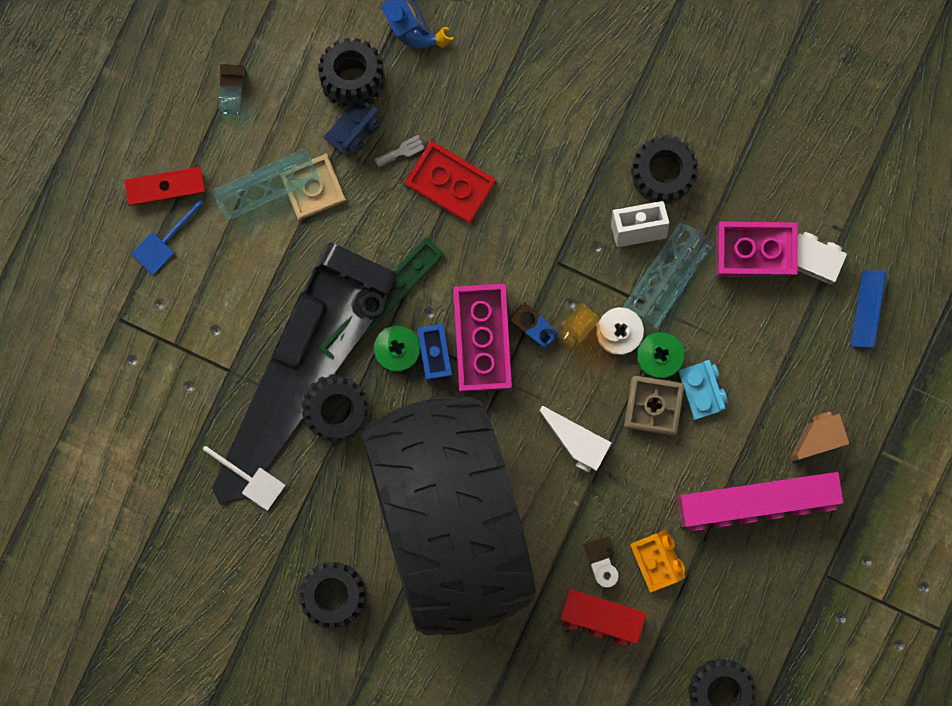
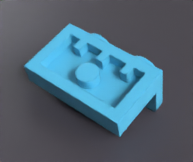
[677,360,728,420]

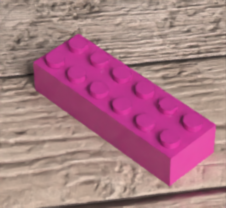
[676,472,843,532]

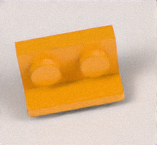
[630,530,685,593]

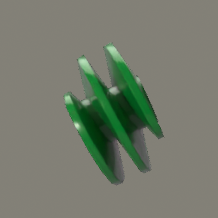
[374,326,420,372]
[637,332,684,379]

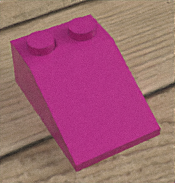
[716,222,798,278]

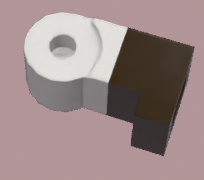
[583,536,618,587]

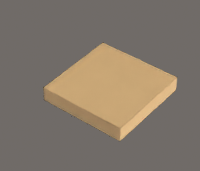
[279,153,346,221]

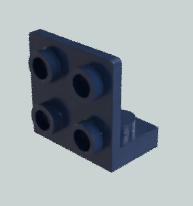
[324,104,381,158]

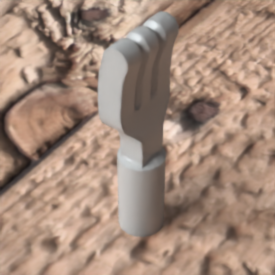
[374,135,425,168]

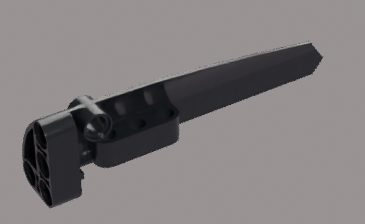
[212,242,397,503]

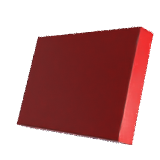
[404,140,497,224]

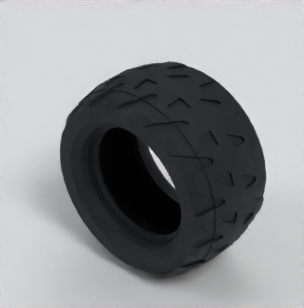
[362,396,536,635]

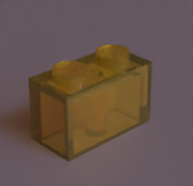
[559,302,601,347]

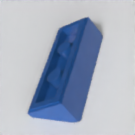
[851,270,886,350]

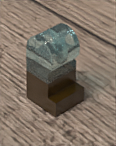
[219,64,246,115]

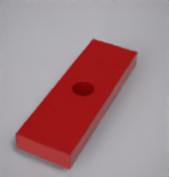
[124,167,206,206]

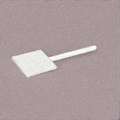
[203,446,285,511]

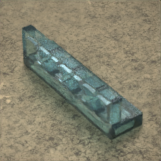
[212,148,320,221]
[623,222,713,329]

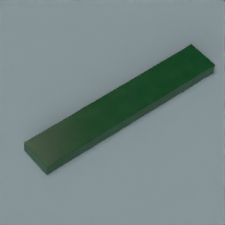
[319,237,445,360]

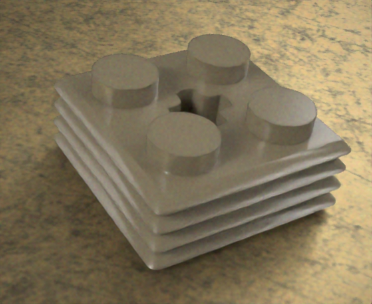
[624,376,684,435]

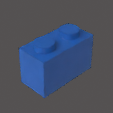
[417,324,452,382]

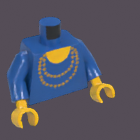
[381,0,453,49]

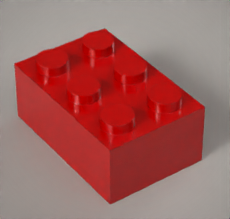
[559,588,646,647]

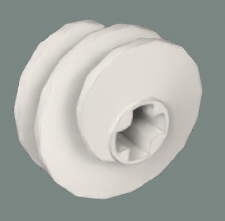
[596,307,644,355]

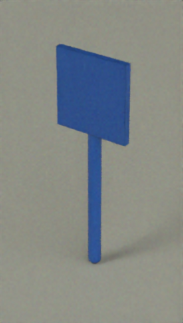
[131,200,203,275]

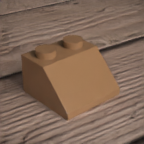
[790,411,849,461]

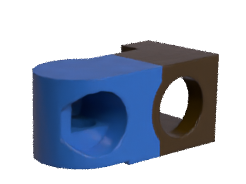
[508,302,559,350]

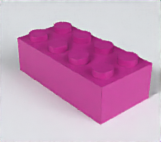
[453,284,512,393]

